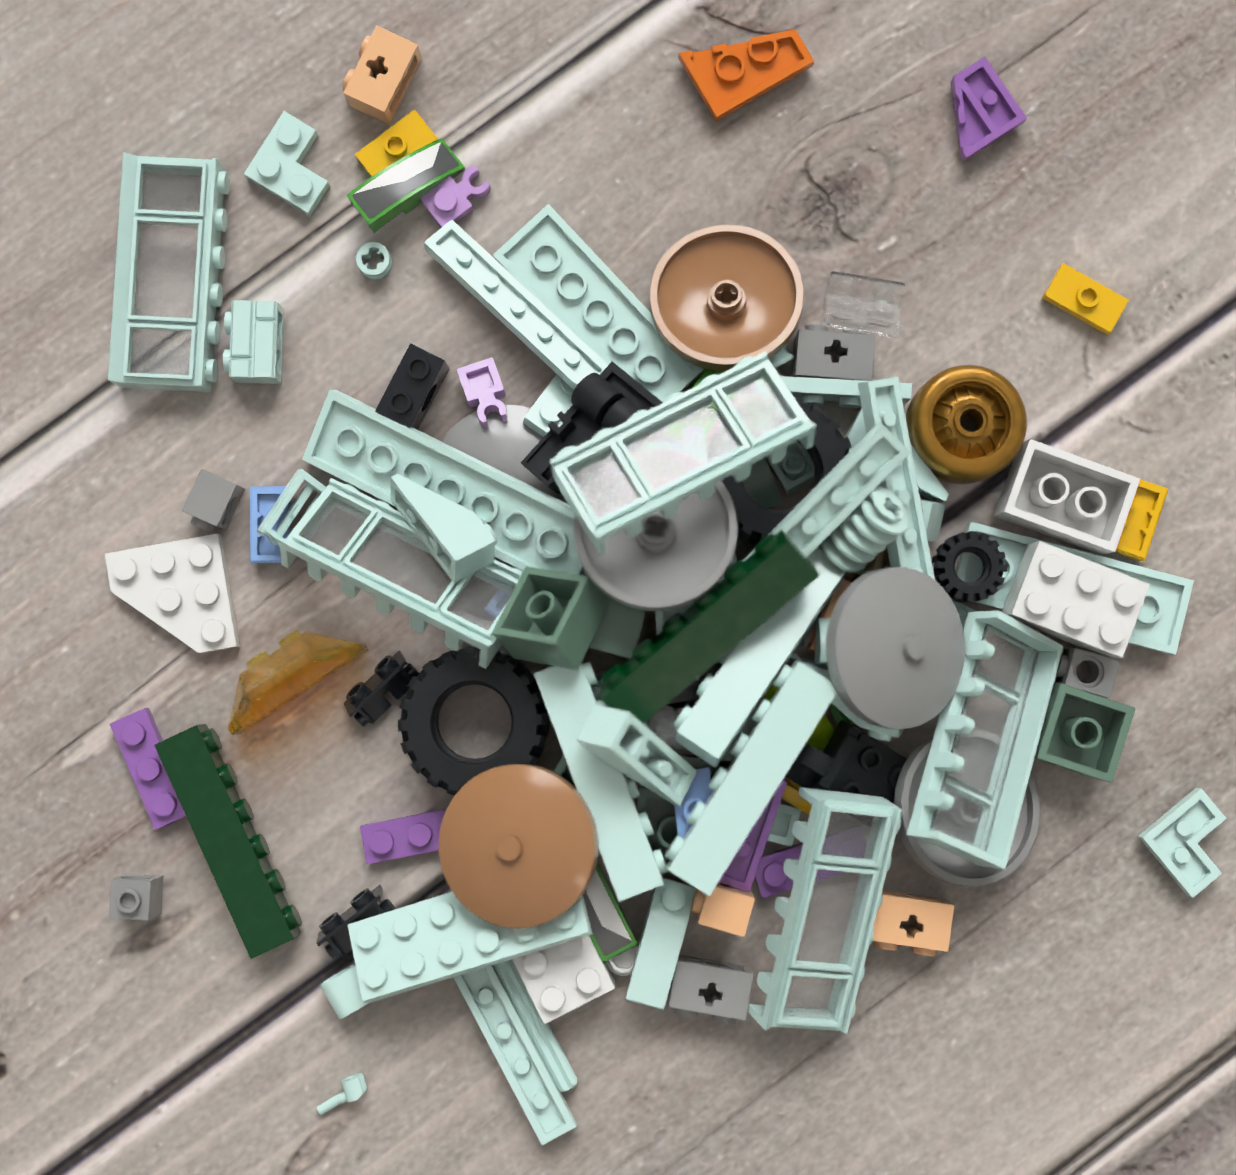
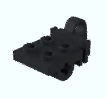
[521,362,663,494]
[785,720,907,827]

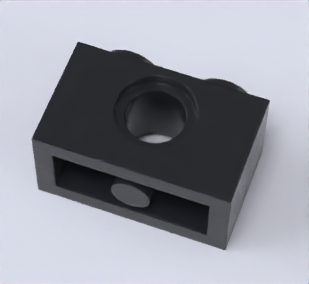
[375,343,449,430]

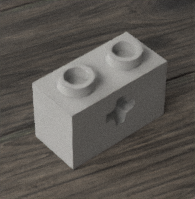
[792,324,876,381]
[667,955,754,1024]

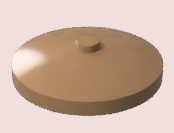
[650,225,804,371]
[439,764,598,928]

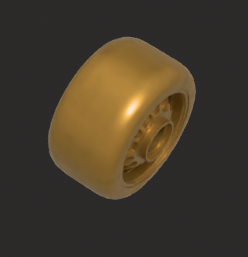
[906,365,1027,484]

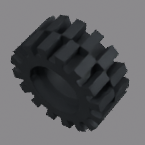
[932,531,1007,603]

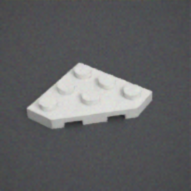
[105,533,240,653]

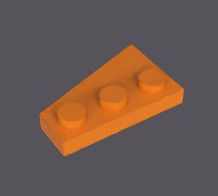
[678,29,814,122]

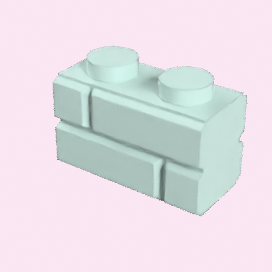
[223,300,284,384]

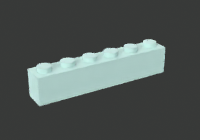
[674,547,847,768]
[534,661,668,901]
[665,661,837,896]

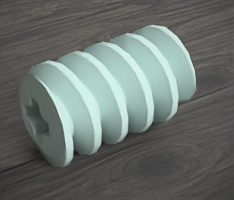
[822,487,909,573]

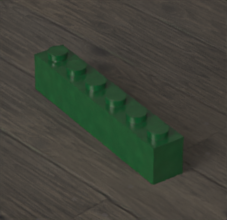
[600,530,820,724]
[154,724,302,959]

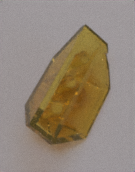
[228,630,369,735]

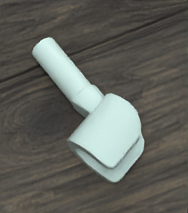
[317,1073,367,1115]

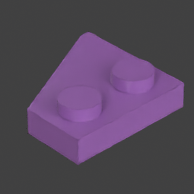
[951,56,1027,162]

